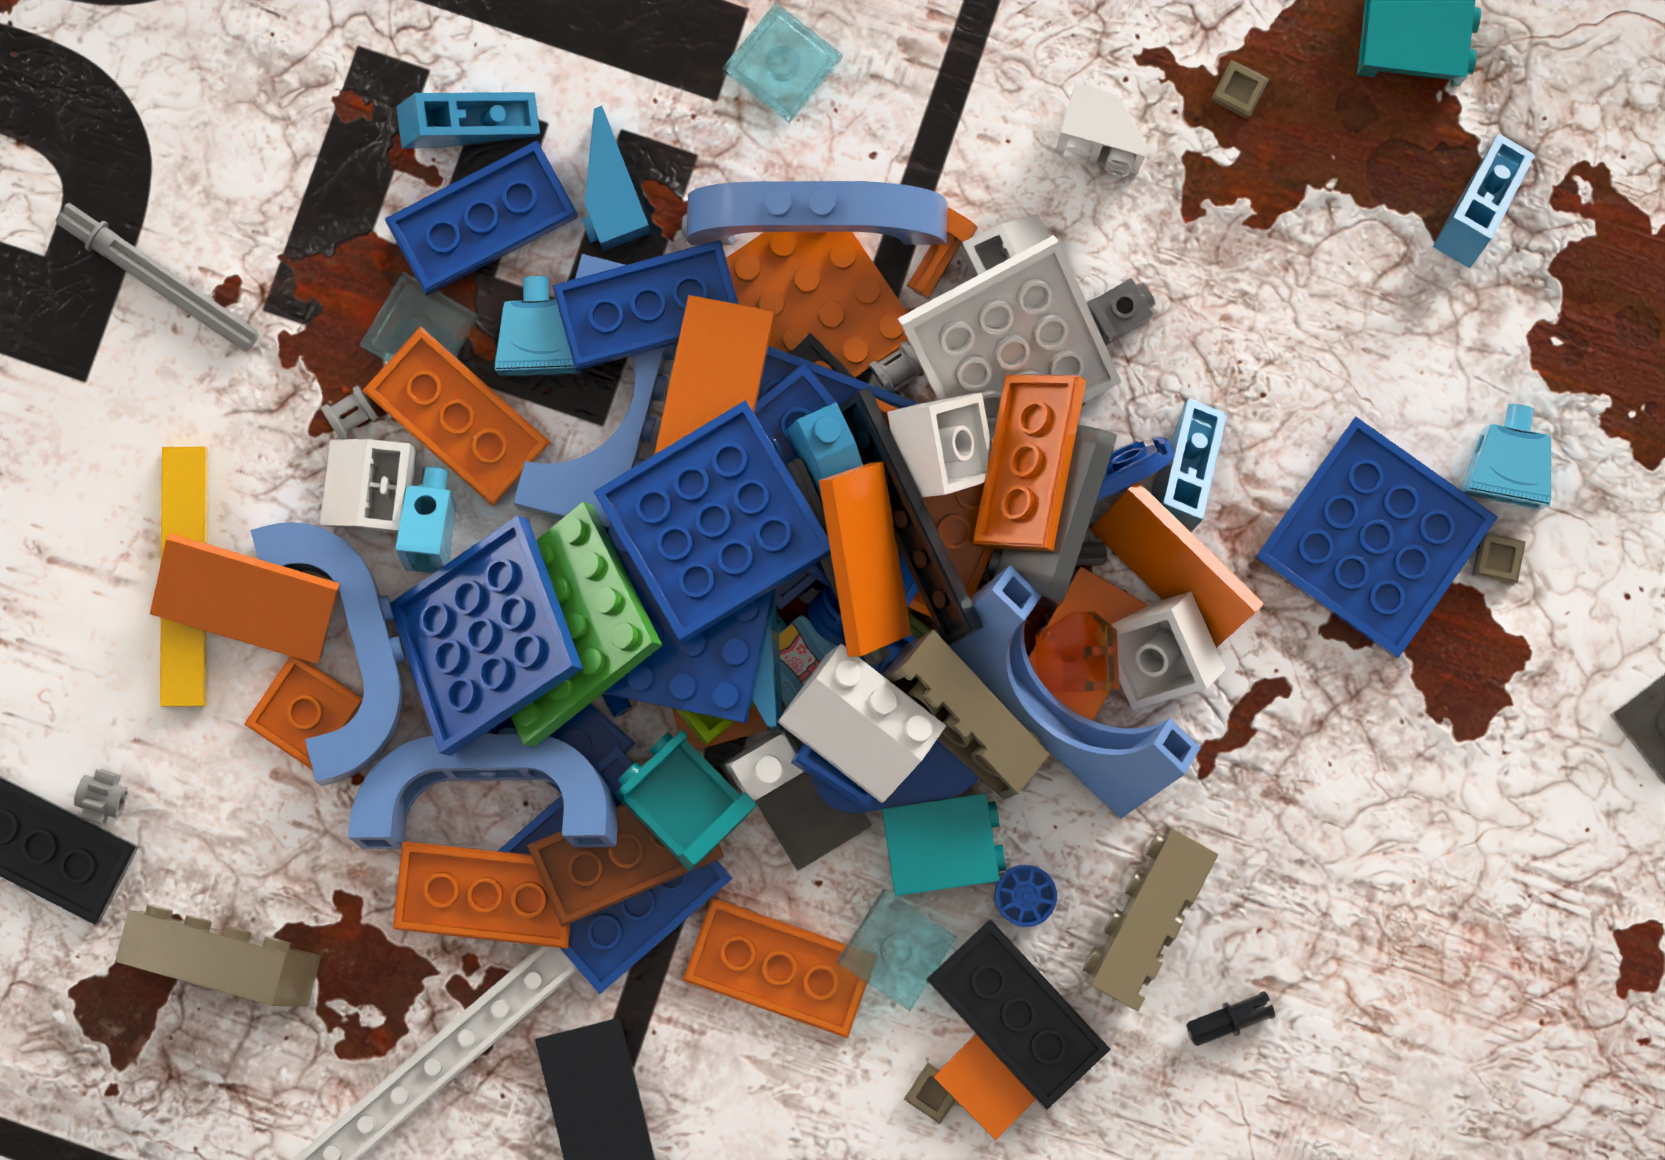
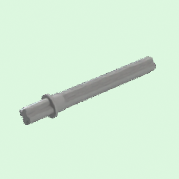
[55,203,259,351]

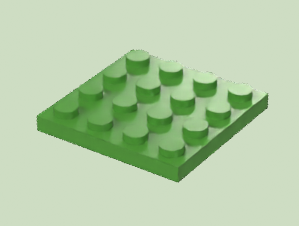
[511,502,662,748]

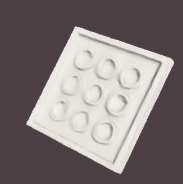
[898,235,1121,446]

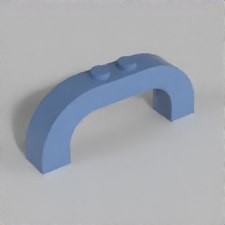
[686,181,948,245]
[250,522,405,786]
[348,728,617,849]

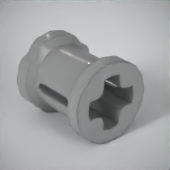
[868,341,924,393]
[321,385,379,439]

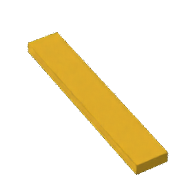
[160,446,208,707]

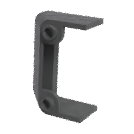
[986,424,1117,611]

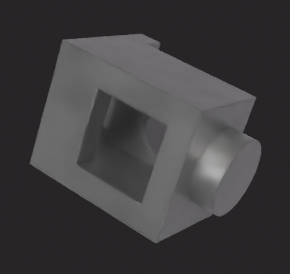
[1087,278,1156,345]

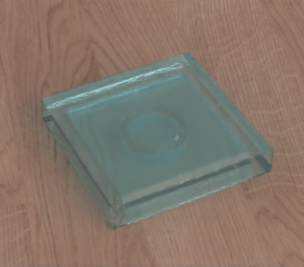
[722,2,843,124]
[359,272,479,363]
[836,889,957,1011]

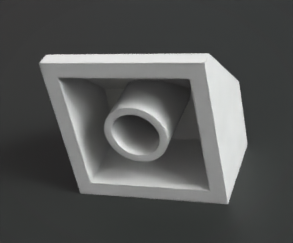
[887,393,991,497]
[1098,591,1225,711]

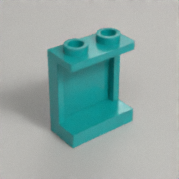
[1357,0,1481,86]
[616,729,757,872]
[882,793,1006,896]

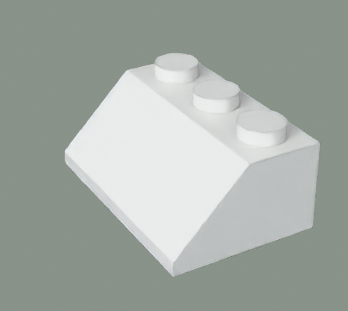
[777,644,946,803]

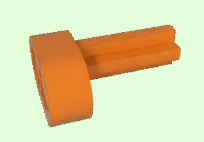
[907,207,978,299]

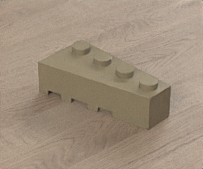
[881,630,1050,800]
[1082,828,1219,1012]
[115,904,321,1007]

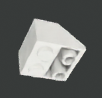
[1055,83,1148,177]
[960,213,1049,278]
[320,439,417,534]

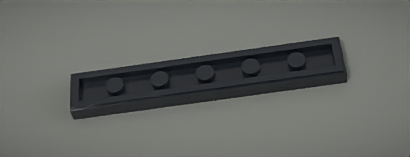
[838,388,983,646]

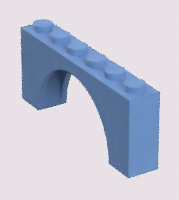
[513,254,677,532]
[936,565,1201,819]

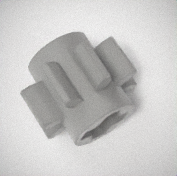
[74,769,128,824]

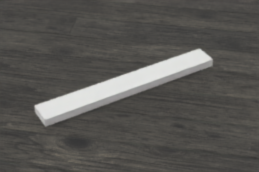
[292,946,579,1160]

